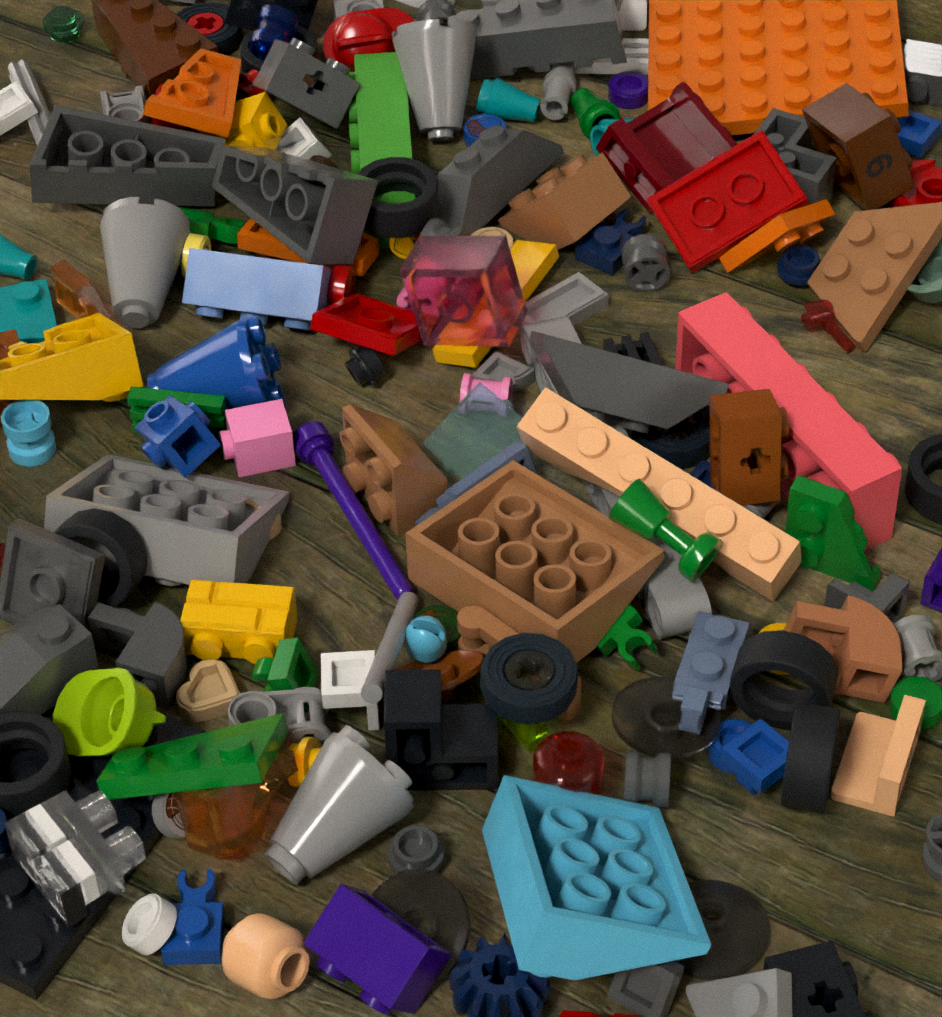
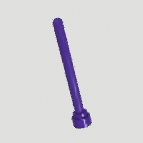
[293,421,413,600]

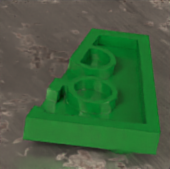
[96,713,289,800]

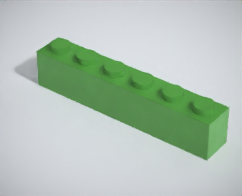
[348,52,416,249]

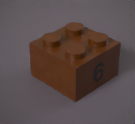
[802,83,915,210]

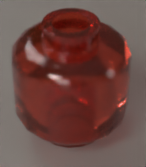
[533,731,604,795]

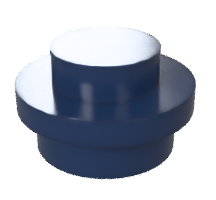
[777,245,821,287]

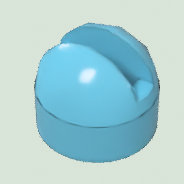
[405,616,447,662]

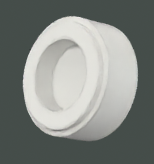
[122,894,177,955]

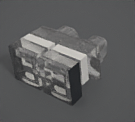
[4,790,146,928]

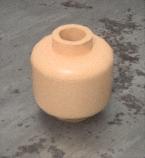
[221,913,310,1000]

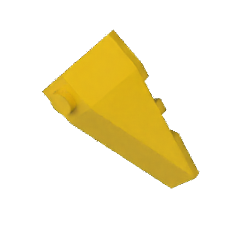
[0,313,143,402]

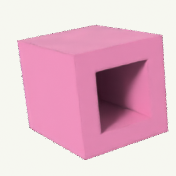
[219,399,296,477]

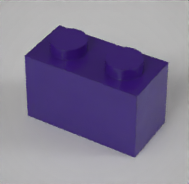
[303,884,452,1015]

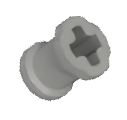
[893,615,942,682]

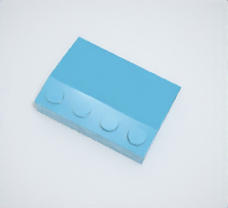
[482,775,711,980]

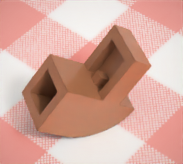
[783,595,902,703]

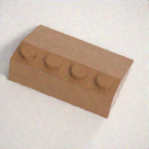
[405,460,665,663]

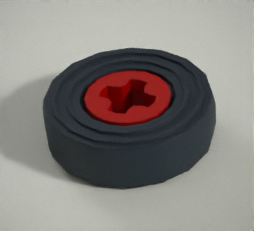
[176,2,243,56]

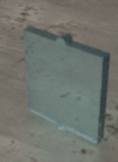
[422,382,523,479]

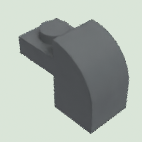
[88,602,189,710]

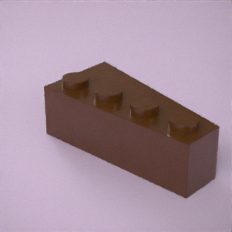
[91,0,218,102]

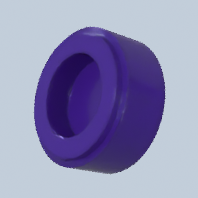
[608,72,648,109]

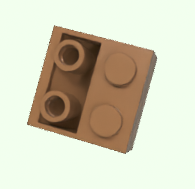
[498,152,631,250]
[340,404,448,537]

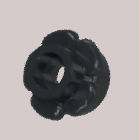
[345,346,387,388]

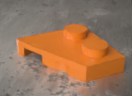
[719,199,836,273]

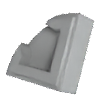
[472,351,534,393]

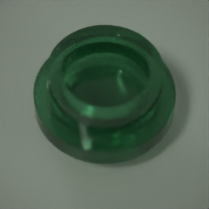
[43,6,84,43]

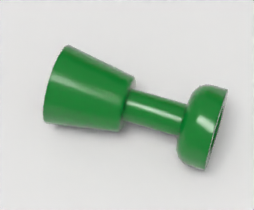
[609,478,723,583]

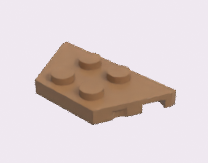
[807,202,942,353]

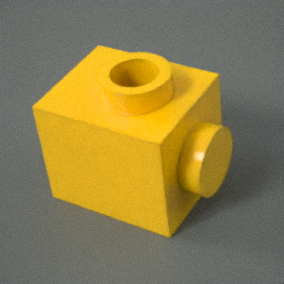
[216,92,288,150]

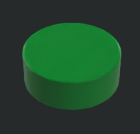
[889,676,942,730]

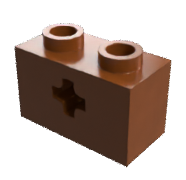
[710,389,789,505]

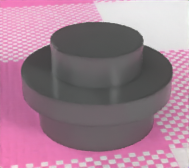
[388,825,444,880]

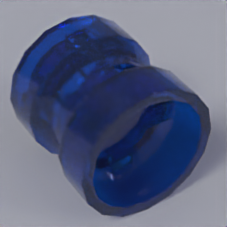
[248,5,299,61]

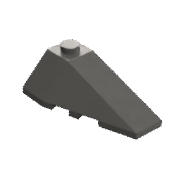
[0,604,99,715]

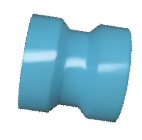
[1,400,57,467]

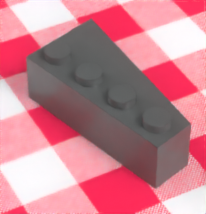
[447,0,627,80]
[30,105,226,206]
[211,146,378,264]

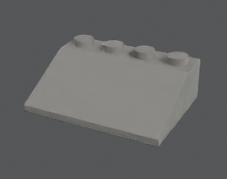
[44,454,290,586]

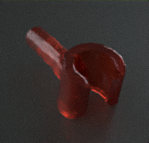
[801,299,856,354]

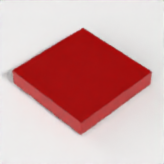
[310,293,436,356]

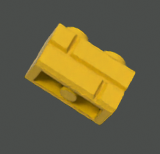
[180,579,298,664]

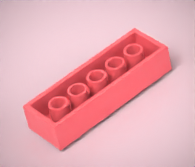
[675,292,902,551]

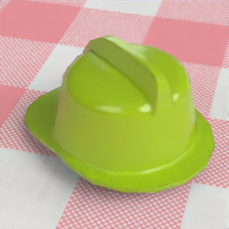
[53,668,166,757]

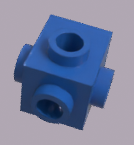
[134,395,221,478]

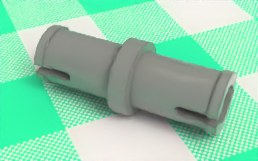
[541,61,578,120]

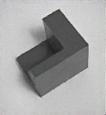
[825,573,910,624]

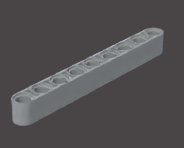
[519,316,712,639]

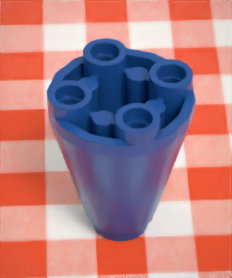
[147,315,285,409]

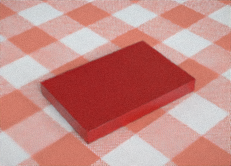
[646,130,809,274]

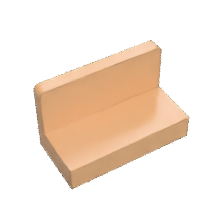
[831,695,926,817]

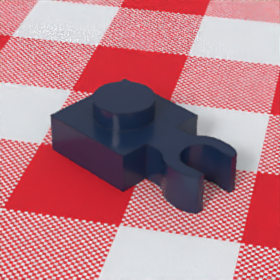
[575,209,646,276]

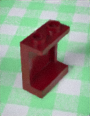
[595,82,737,214]

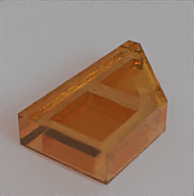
[50,260,113,321]

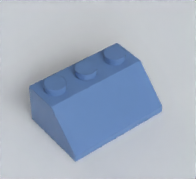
[182,248,332,331]

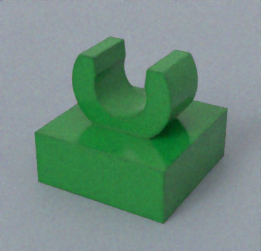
[251,637,320,712]

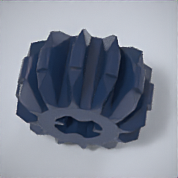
[449,933,550,1017]

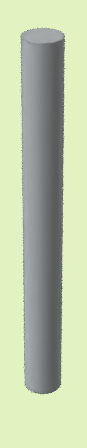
[361,592,419,703]

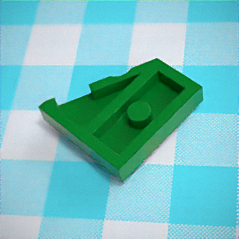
[785,475,882,592]

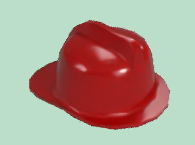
[323,8,414,72]

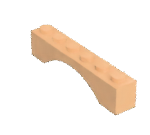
[516,387,802,602]

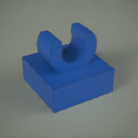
[721,719,789,795]

